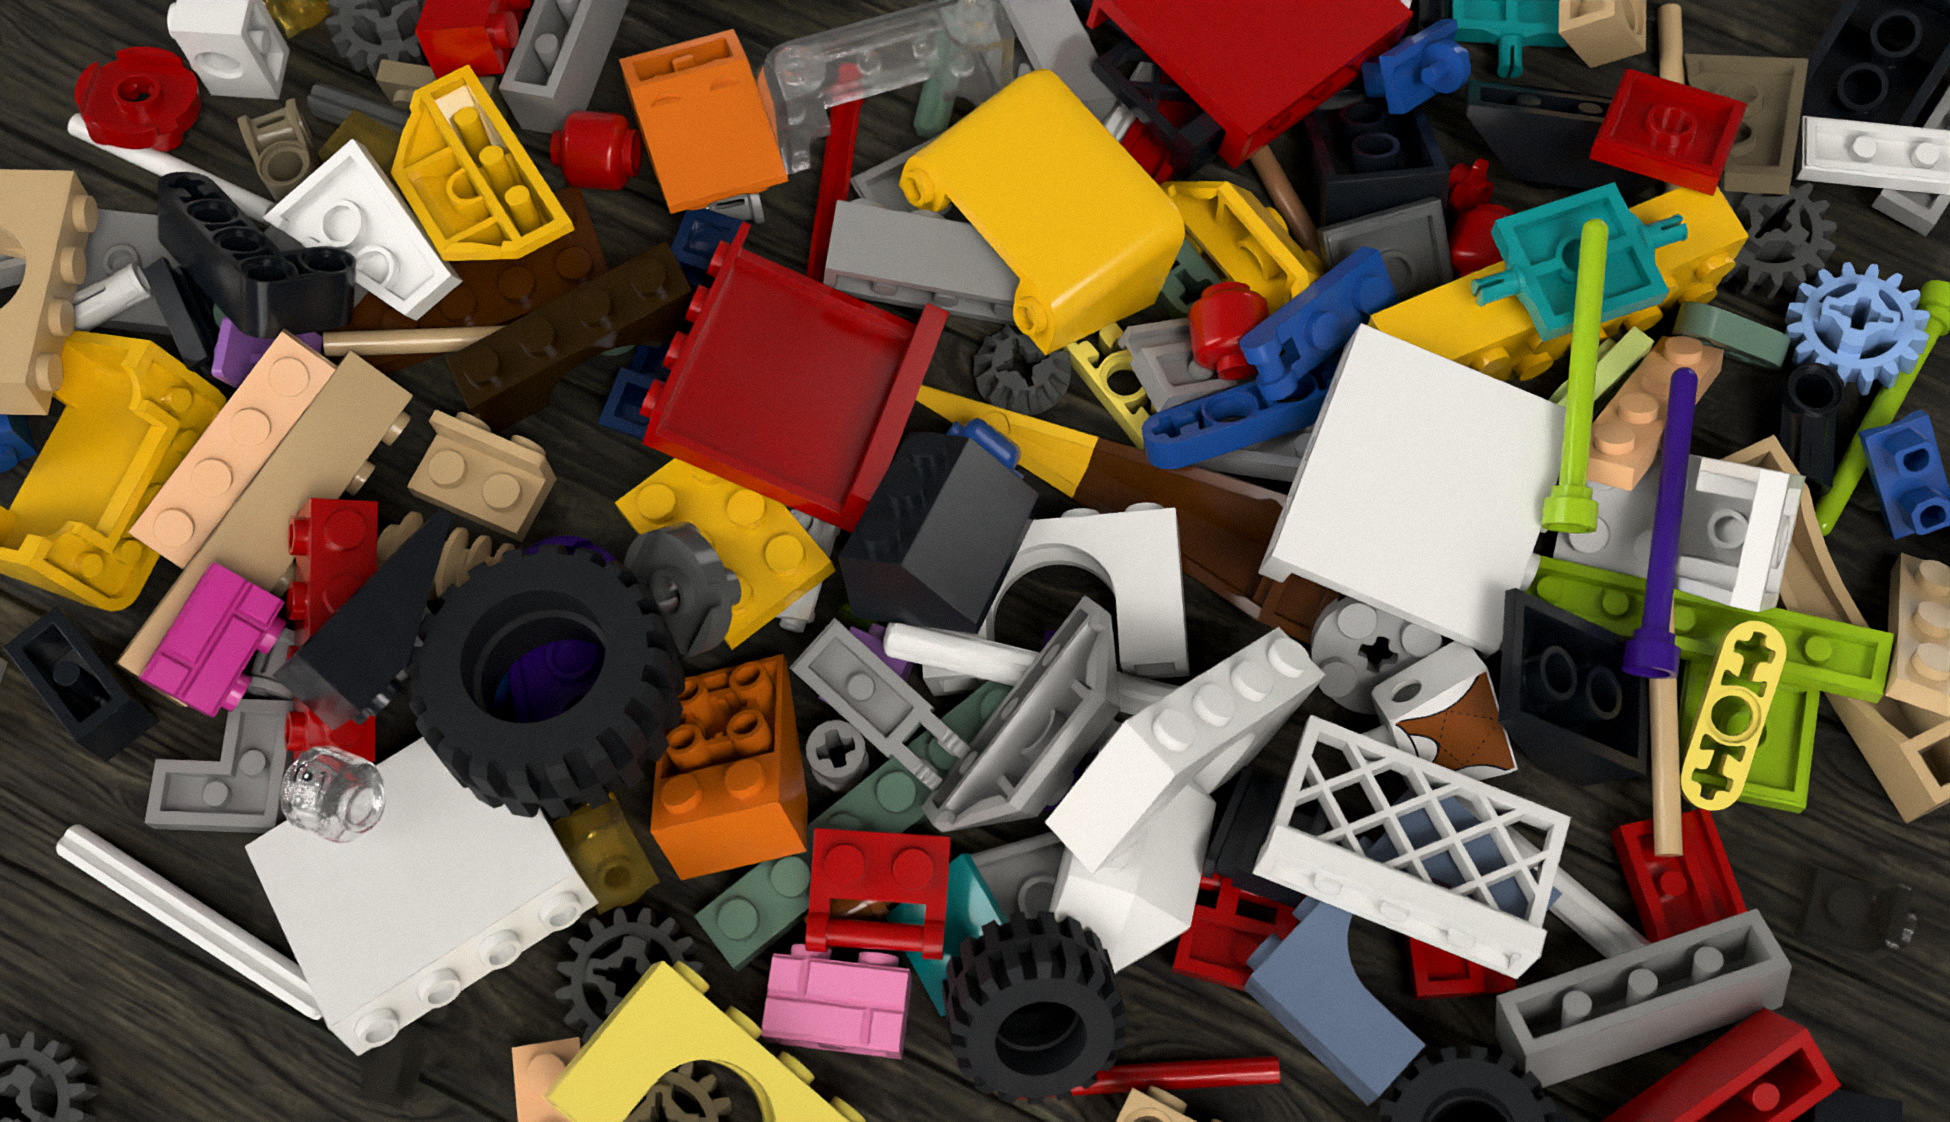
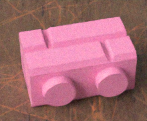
[761,944,912,1059]

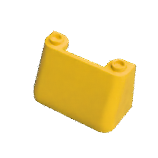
[898,68,1185,356]
[0,330,227,612]

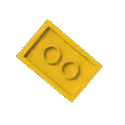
[615,458,835,650]

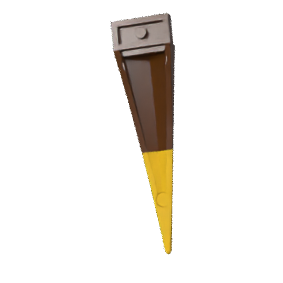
[916,384,1341,645]

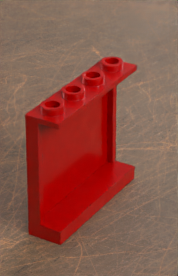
[1086,0,1414,169]
[639,221,949,533]

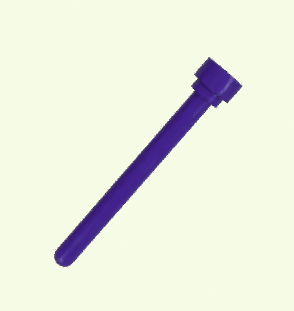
[1622,367,1698,679]

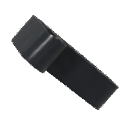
[158,172,356,339]

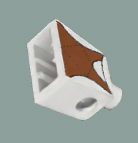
[1361,640,1518,793]

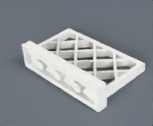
[1253,715,1571,979]

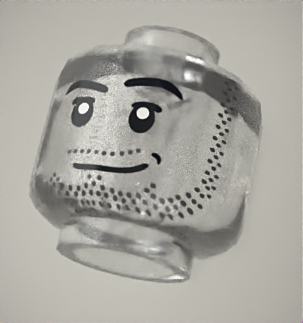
[280,745,386,843]

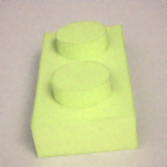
[1548,326,1654,419]

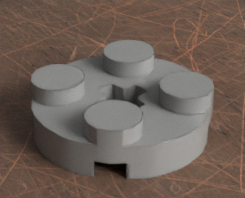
[1311,596,1444,715]

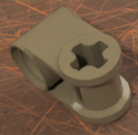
[238,98,320,204]

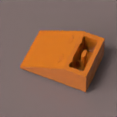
[619,29,789,214]
[650,654,808,880]

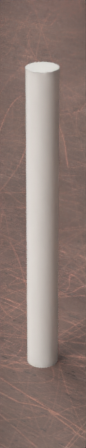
[68,113,277,225]

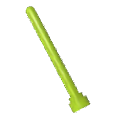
[1541,218,1609,534]
[1814,280,1950,536]

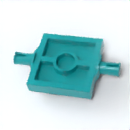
[1451,0,1568,78]
[1471,182,1688,342]

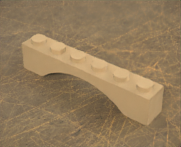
[1720,435,1950,824]

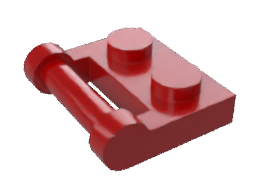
[806,828,951,960]

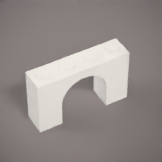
[922,503,1190,696]
[1045,627,1326,875]

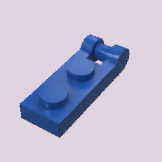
[1239,246,1400,401]

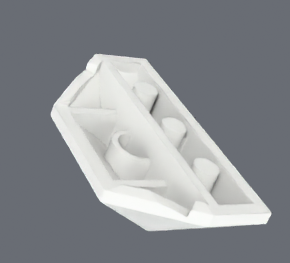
[1049,721,1217,974]

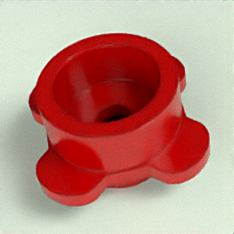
[1447,158,1493,224]

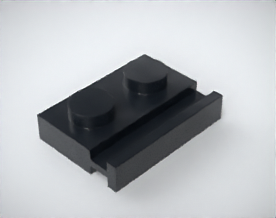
[143,257,237,392]
[1202,766,1336,908]

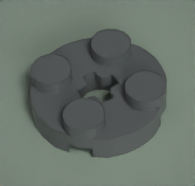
[624,521,741,658]

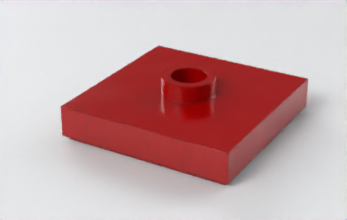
[1589,68,1748,196]

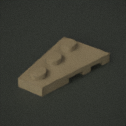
[1684,54,1808,195]

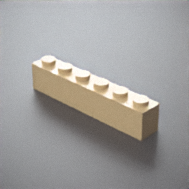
[114,350,413,707]

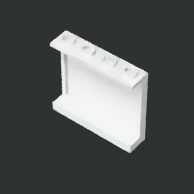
[1258,323,1566,661]
[244,737,599,1056]

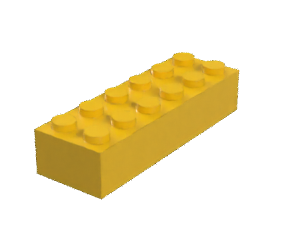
[1368,186,1749,382]

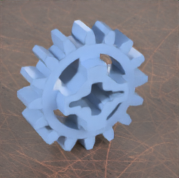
[1784,262,1930,395]

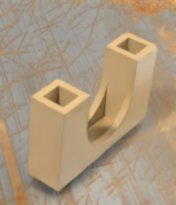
[0,169,98,415]

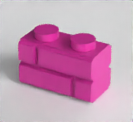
[138,562,287,717]

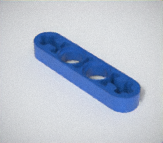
[1141,353,1342,469]

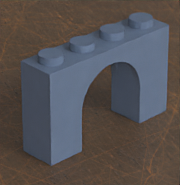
[1244,785,1562,1106]

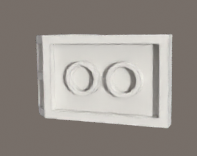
[1553,451,1806,612]

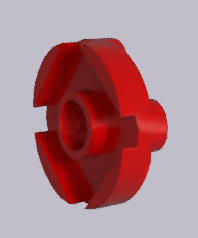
[74,46,202,151]

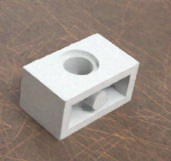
[167,0,290,100]

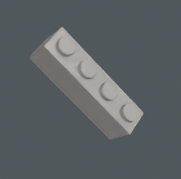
[498,0,629,134]
[967,0,1118,123]
[823,199,1020,327]
[1495,908,1792,1088]

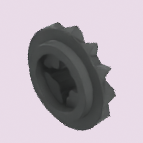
[973,323,1071,416]

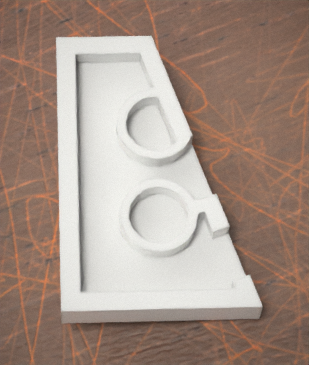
[262,138,462,321]

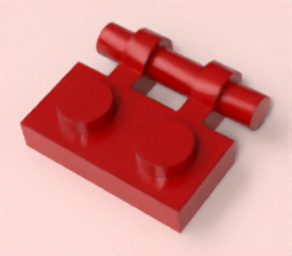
[1171,863,1307,992]

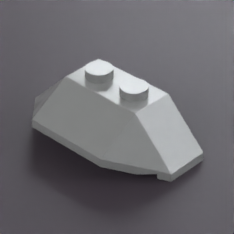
[921,595,1121,832]

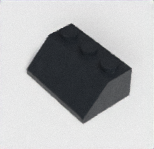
[838,431,1041,634]

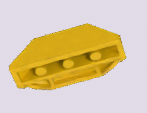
[391,64,575,261]
[1160,181,1325,357]

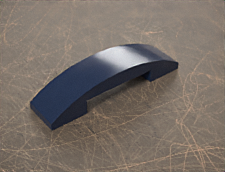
[598,208,746,441]

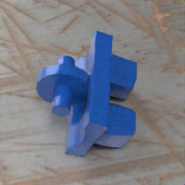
[1361,19,1471,114]
[1858,409,1950,540]

